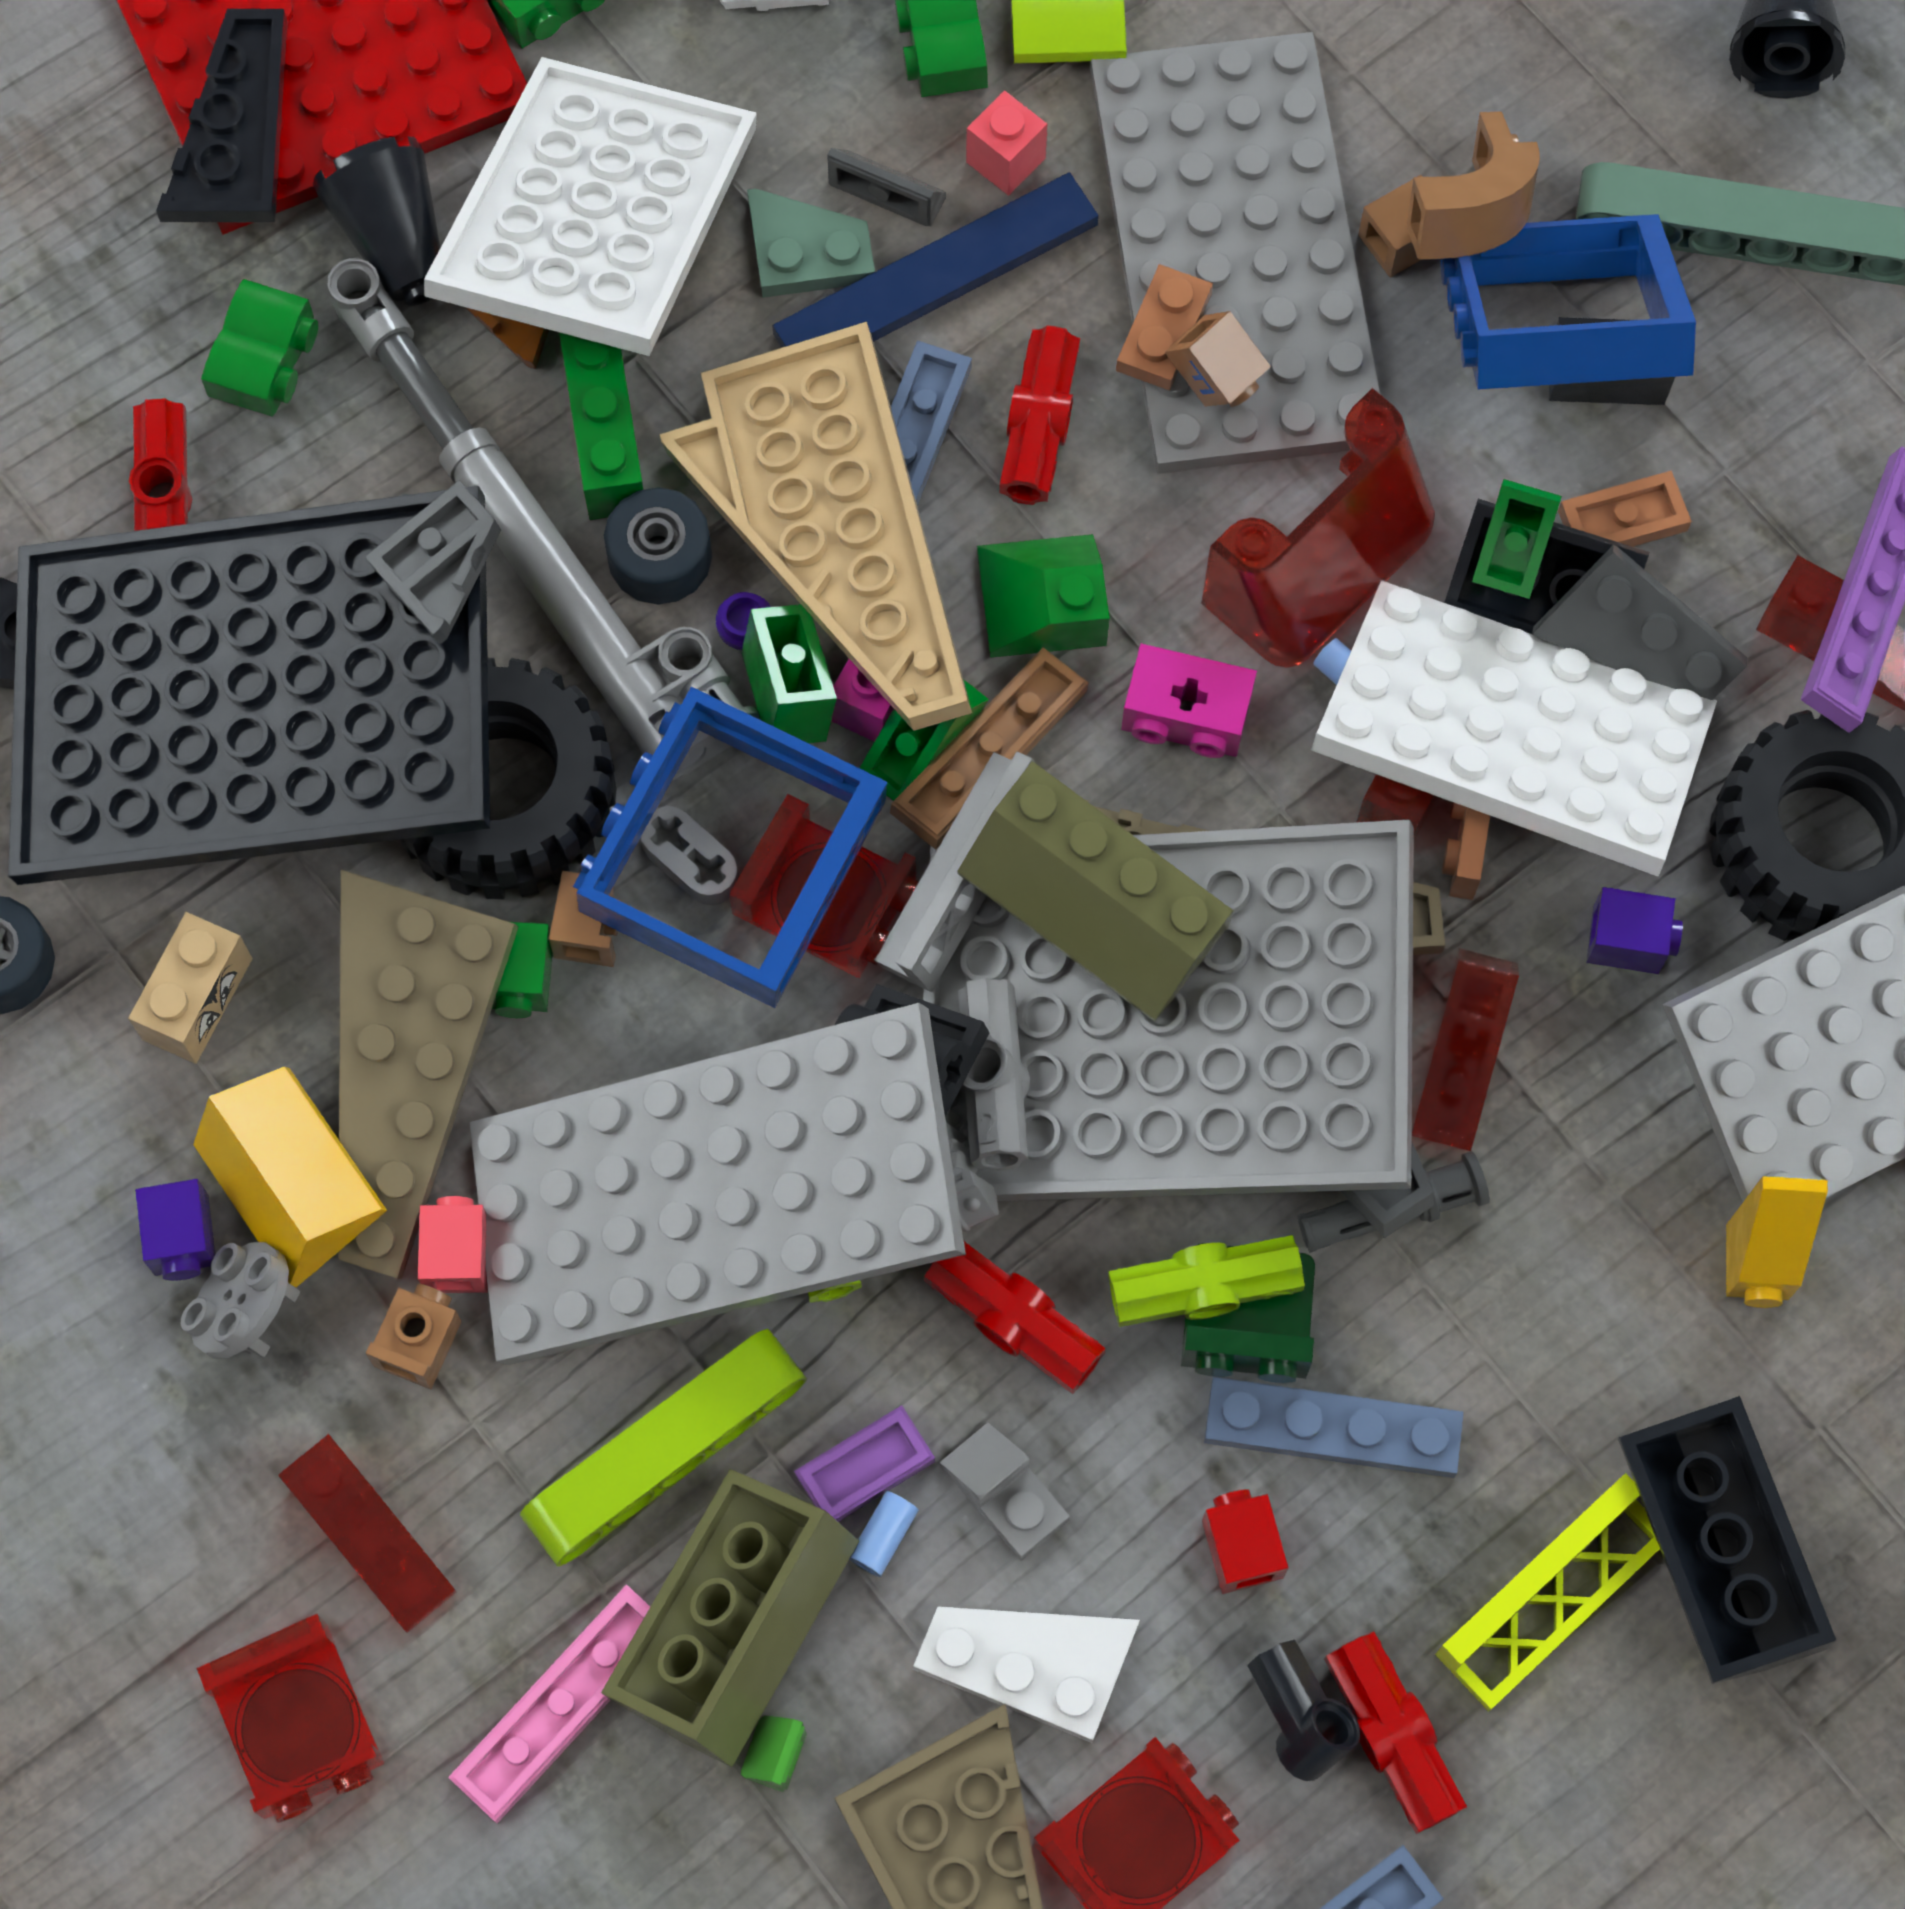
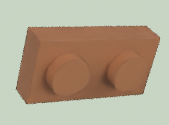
[1116,264,1213,391]
[1558,470,1692,547]
[1442,802,1490,900]

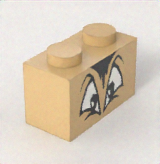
[128,912,253,1064]

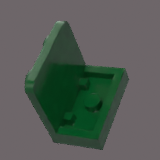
[1181,1243,1315,1383]

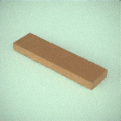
[890,648,1089,849]

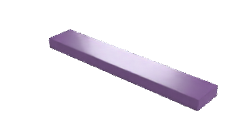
[1800,446,1905,733]

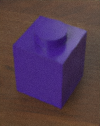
[1586,887,1683,974]
[135,1179,216,1281]

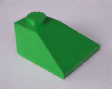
[977,534,1110,658]

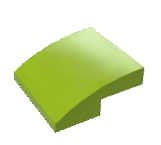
[1011,0,1127,64]

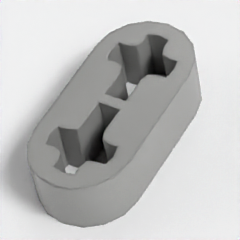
[641,805,739,905]

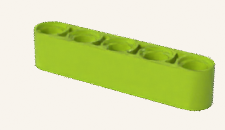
[520,1328,807,1567]

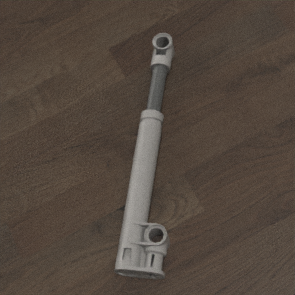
[327,258,760,780]

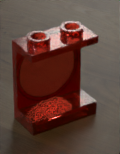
[729,794,919,978]
[196,1614,385,1823]
[1033,1737,1240,1909]

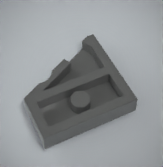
[365,480,501,644]

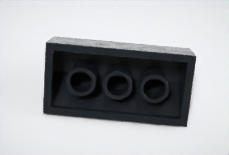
[1618,1396,1837,1684]

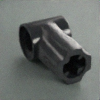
[1247,1639,1360,1781]

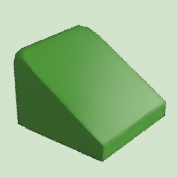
[741,1715,807,1792]

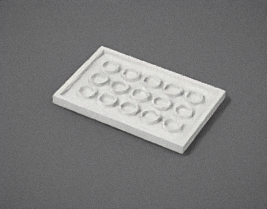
[424,57,757,356]
[1311,580,1717,876]

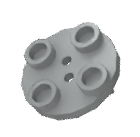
[180,1242,301,1358]

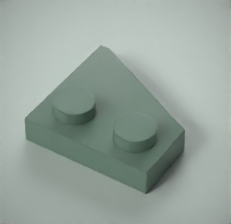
[747,188,875,298]

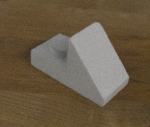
[940,1423,1070,1561]

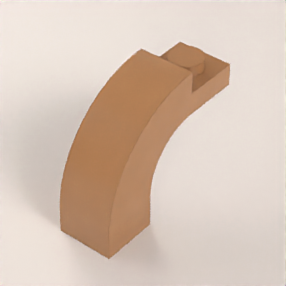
[1406,112,1540,259]

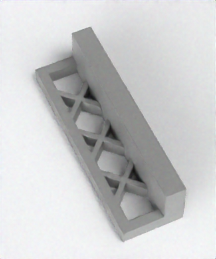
[875,752,1034,992]

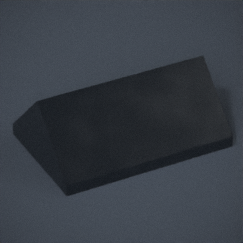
[1444,498,1650,634]

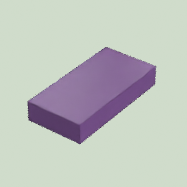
[794,1405,935,1522]

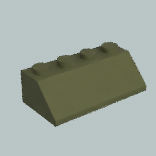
[957,761,1234,1022]
[601,1469,859,1767]

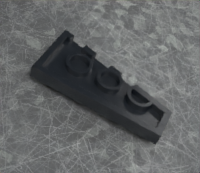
[156,9,287,222]

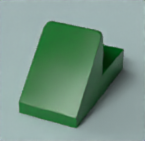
[1472,479,1562,599]

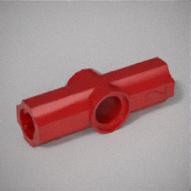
[999,325,1080,505]
[129,398,193,531]
[924,1241,1106,1394]
[1324,1631,1467,1834]

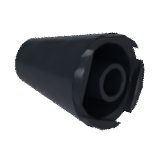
[1729,0,1845,99]
[313,136,441,306]

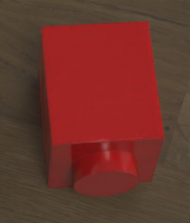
[1202,1489,1289,1594]

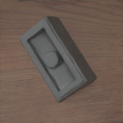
[827,148,946,227]

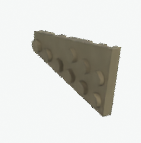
[338,870,518,1279]
[834,1703,1043,1909]

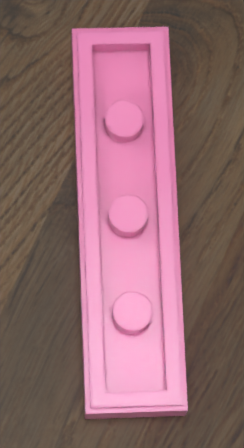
[448,1584,650,1824]

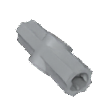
[958,977,1030,1171]

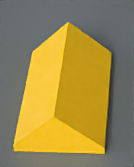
[193,1067,387,1288]

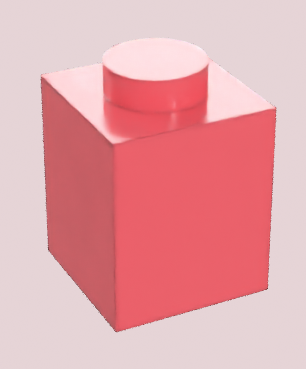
[966,90,1048,196]
[418,1196,488,1293]

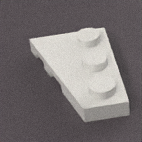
[913,1607,1140,1743]

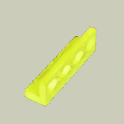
[1435,1473,1660,1712]

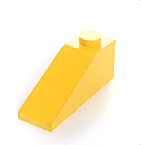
[1726,1176,1828,1308]

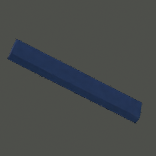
[772,172,1099,348]

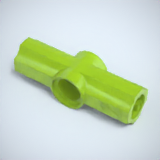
[1108,1235,1305,1327]

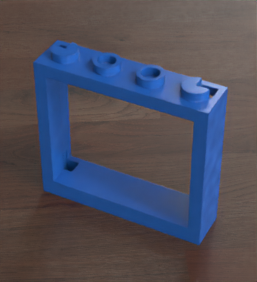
[1440,214,1696,390]
[573,687,888,1008]

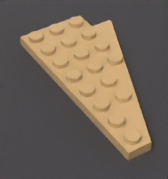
[660,322,972,731]

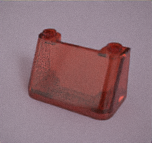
[1201,388,1435,668]

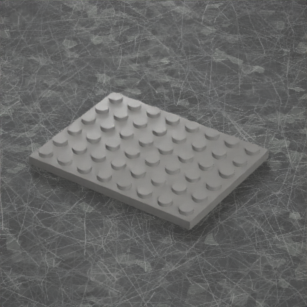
[923,820,1414,1201]

